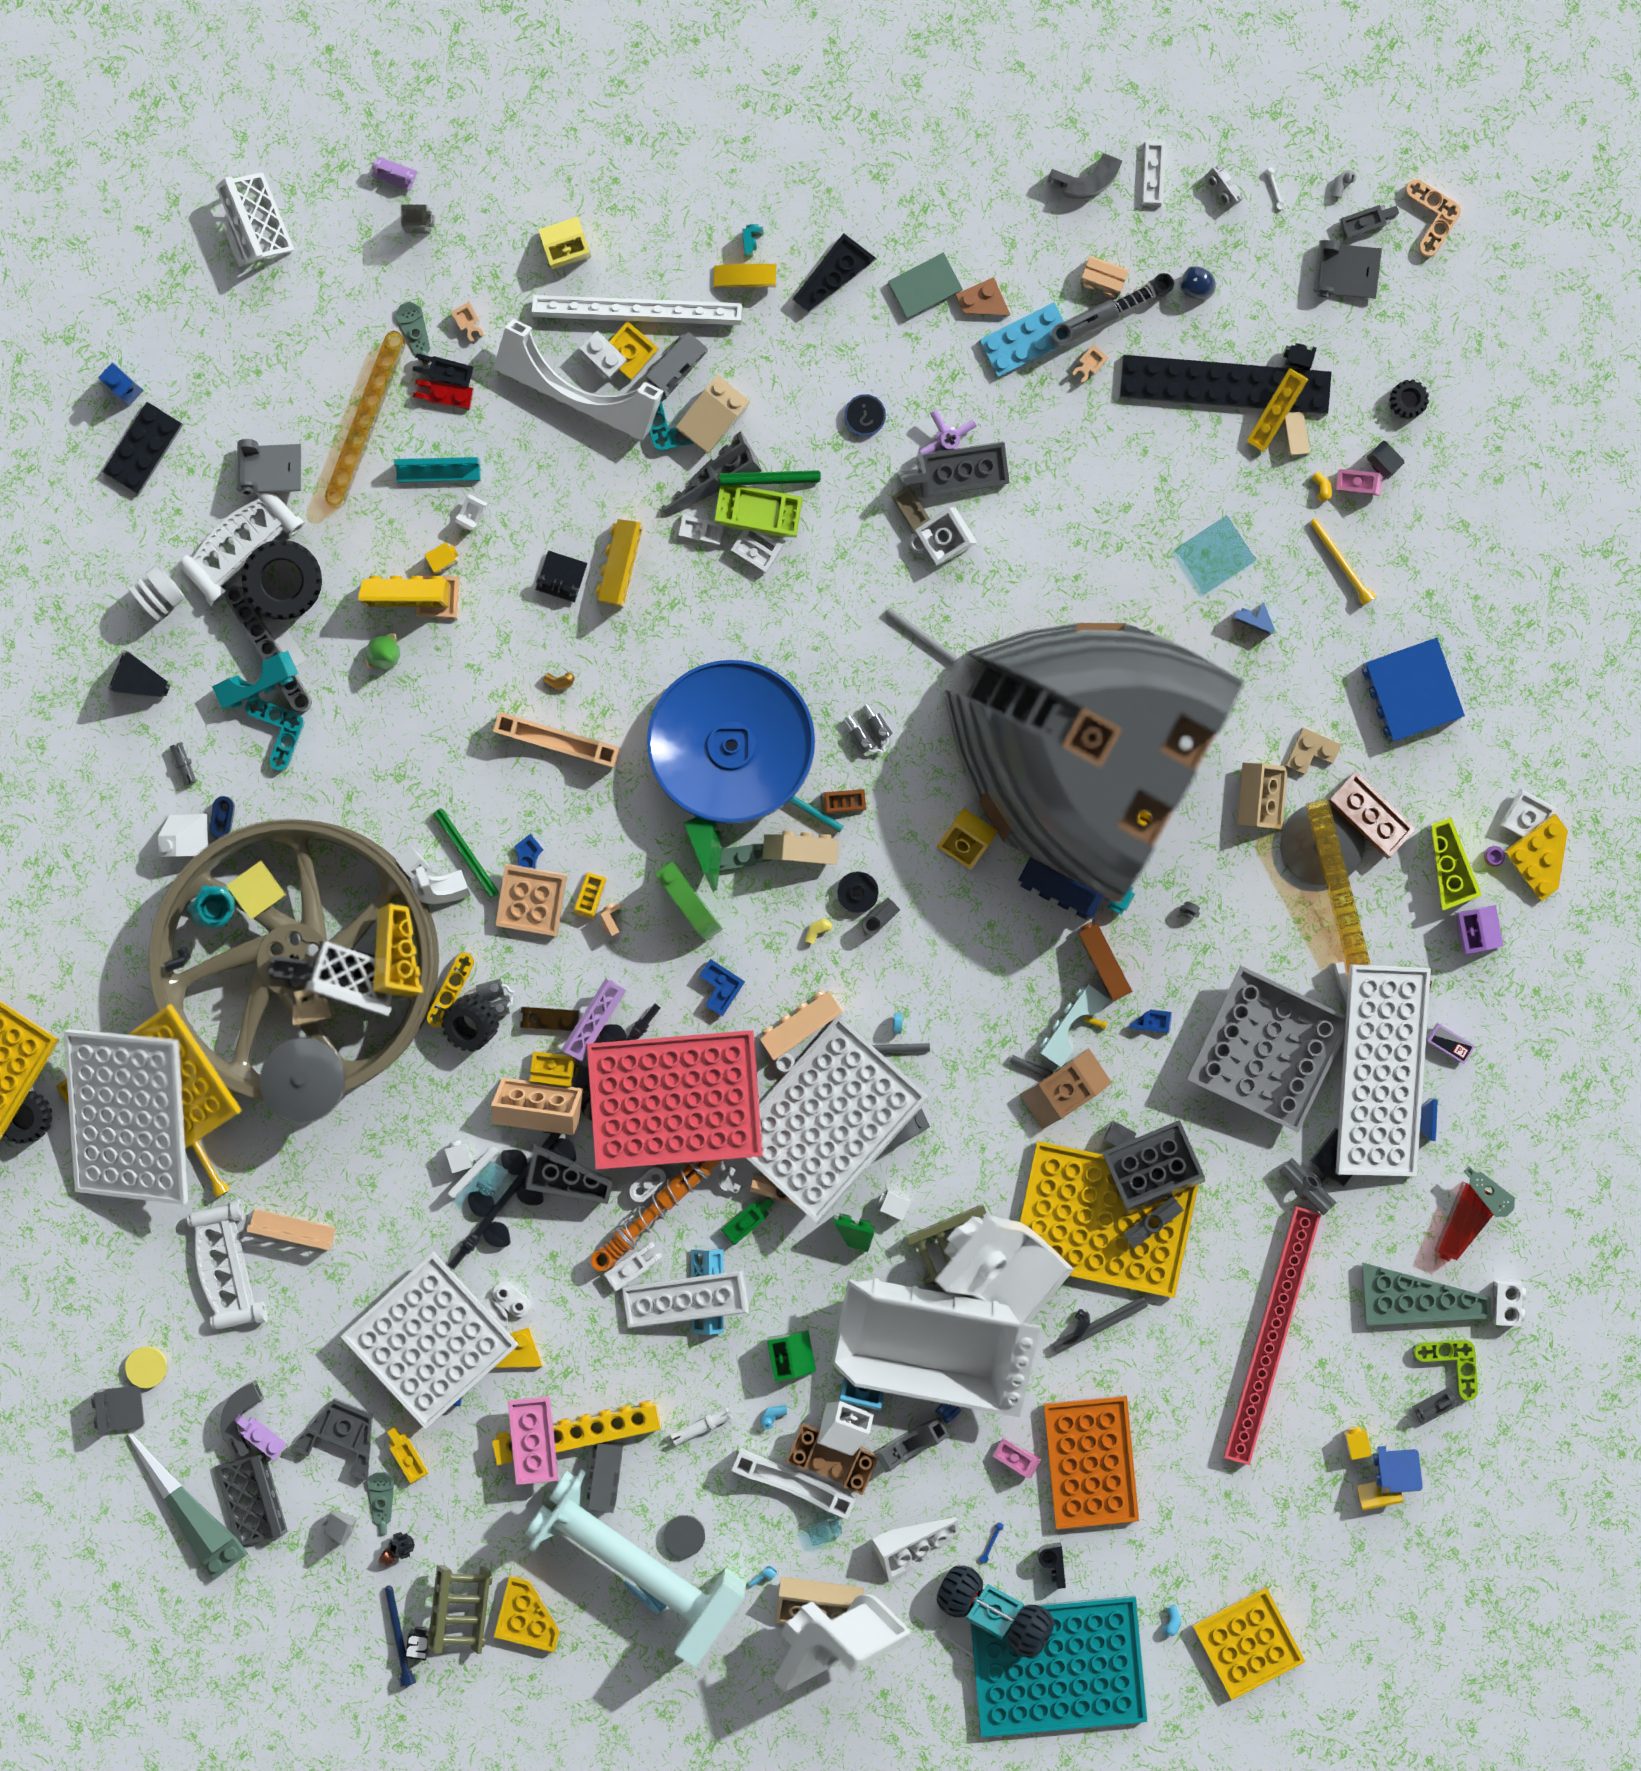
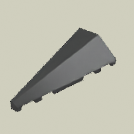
[662,431,762,516]

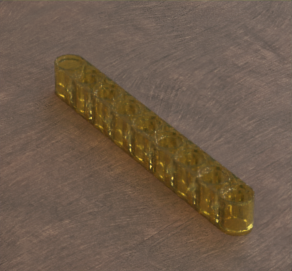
[325,331,406,508]
[1306,798,1371,972]

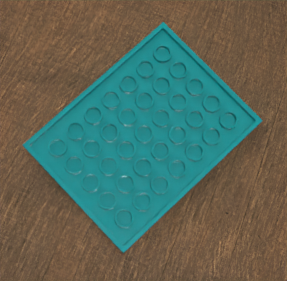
[970,1596,1148,1737]

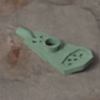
[396,301,430,365]
[1464,1166,1515,1217]
[367,1472,394,1535]

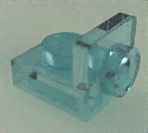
[806,1515,842,1546]

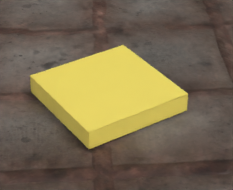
[226,861,286,920]

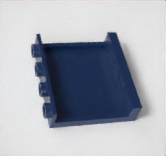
[1017,857,1104,920]

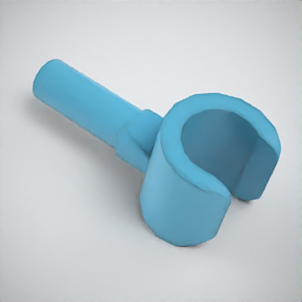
[749,1566,777,1587]

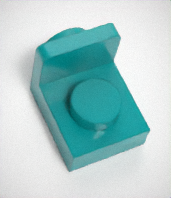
[742,224,764,257]

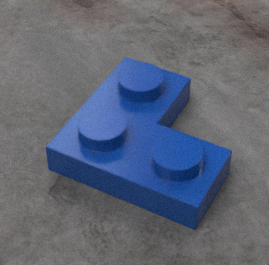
[699,959,745,1017]

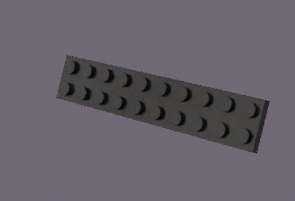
[1119,355,1332,414]

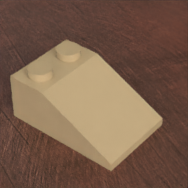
[676,375,750,454]

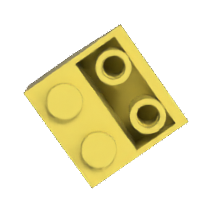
[539,216,592,270]

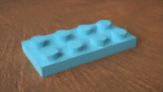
[979,302,1065,378]

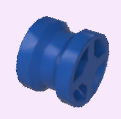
[935,1403,961,1424]

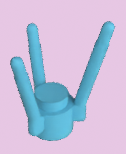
[624,1581,667,1614]

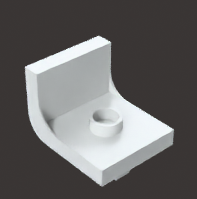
[936,1216,1074,1324]
[773,1594,911,1692]

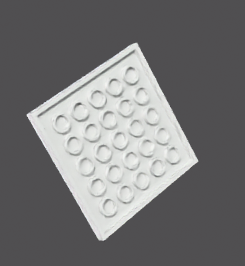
[341,1252,518,1429]

